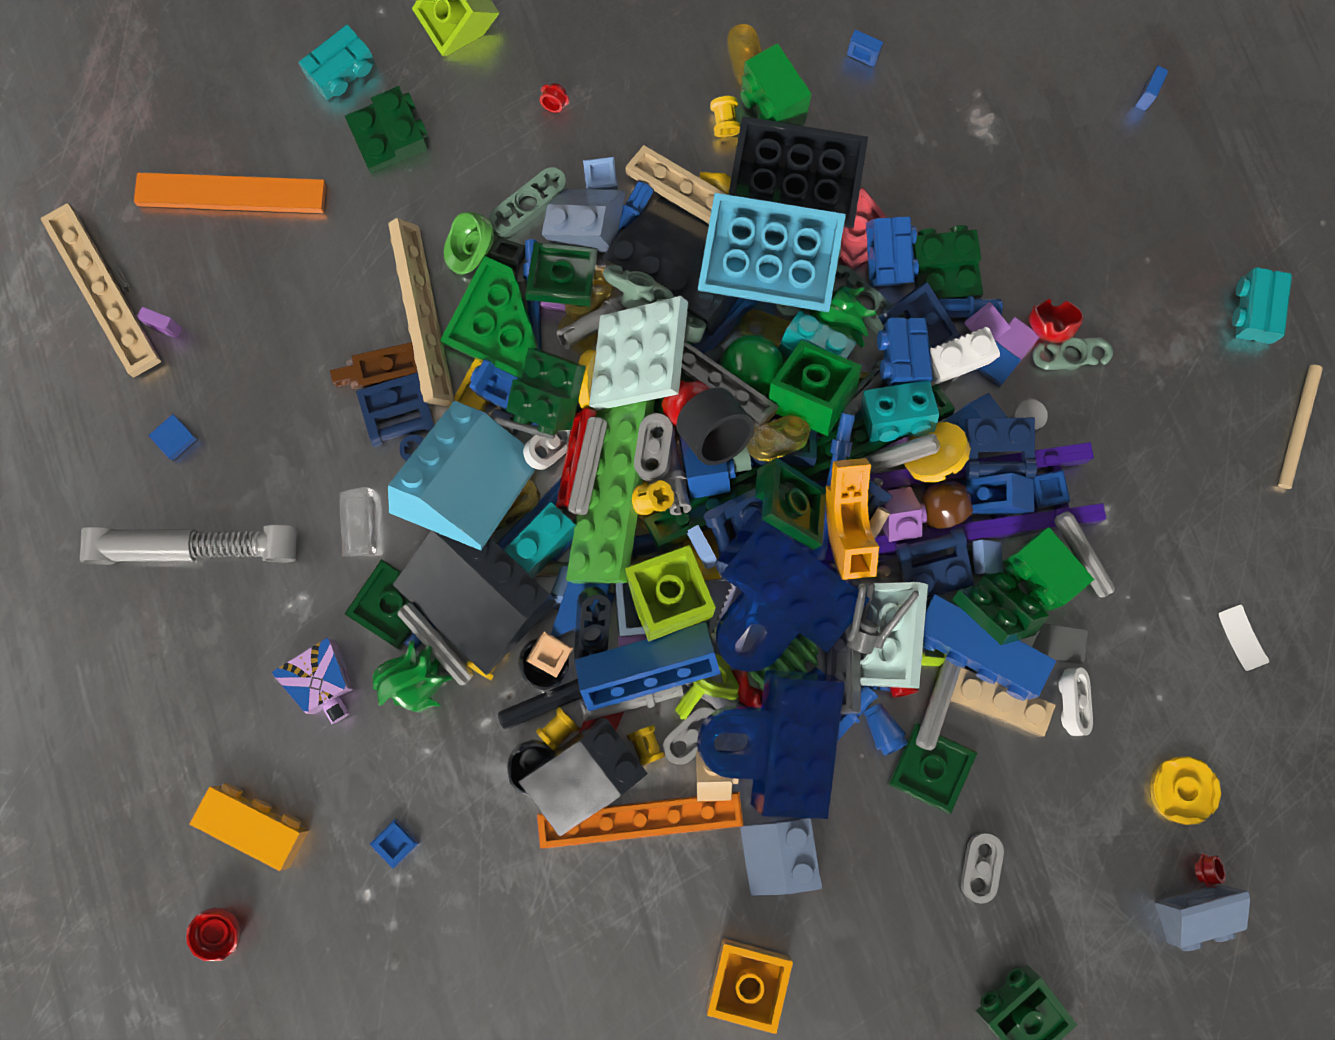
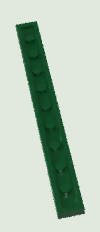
[644,384,955,552]

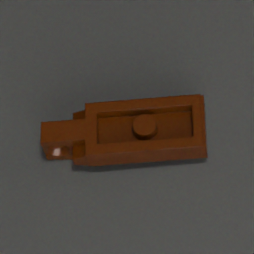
[330,342,418,390]

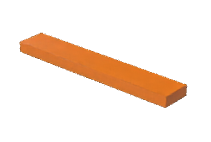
[134,172,327,213]
[537,791,743,849]

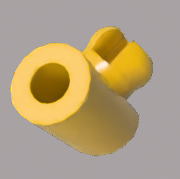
[699,171,731,195]

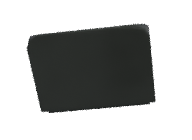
[486,237,525,277]

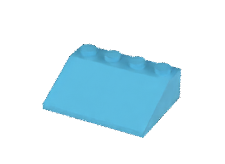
[698,193,846,312]
[388,401,541,550]

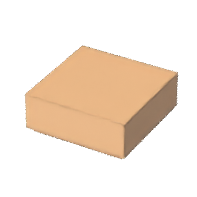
[526,631,573,678]

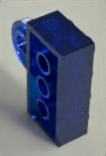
[714,510,870,672]
[697,670,845,819]

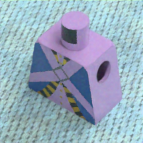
[272,638,354,724]

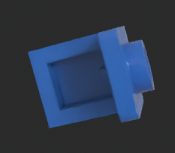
[470,359,520,410]

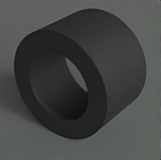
[676,388,755,465]

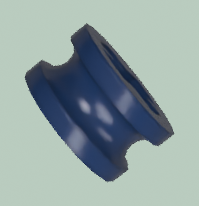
[399,435,424,462]

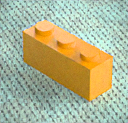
[189,783,309,871]

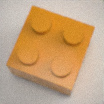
[706,938,793,1034]

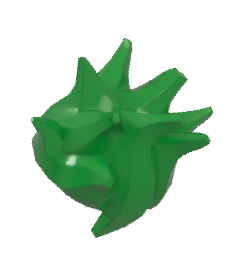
[810,286,877,348]
[372,640,452,713]

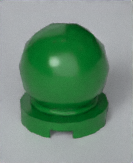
[720,335,784,399]

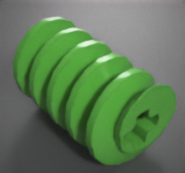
[745,627,819,697]

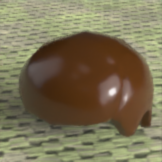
[921,480,973,529]

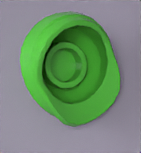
[444,211,494,275]

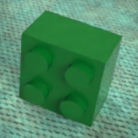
[740,43,812,126]
[769,340,862,436]
[1003,527,1095,612]

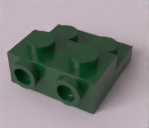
[345,86,428,174]
[912,225,983,300]
[506,348,586,435]
[755,457,826,550]
[952,572,1049,645]
[975,965,1078,1040]

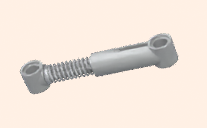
[80,525,297,565]

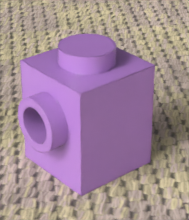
[881,487,927,542]

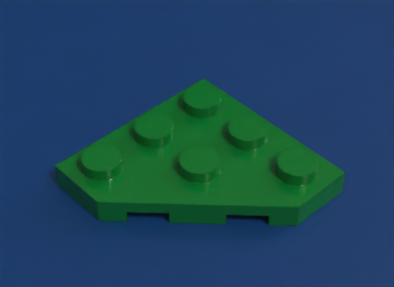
[440,256,539,379]

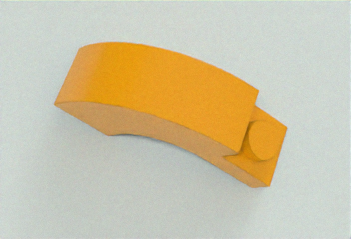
[826,458,879,580]

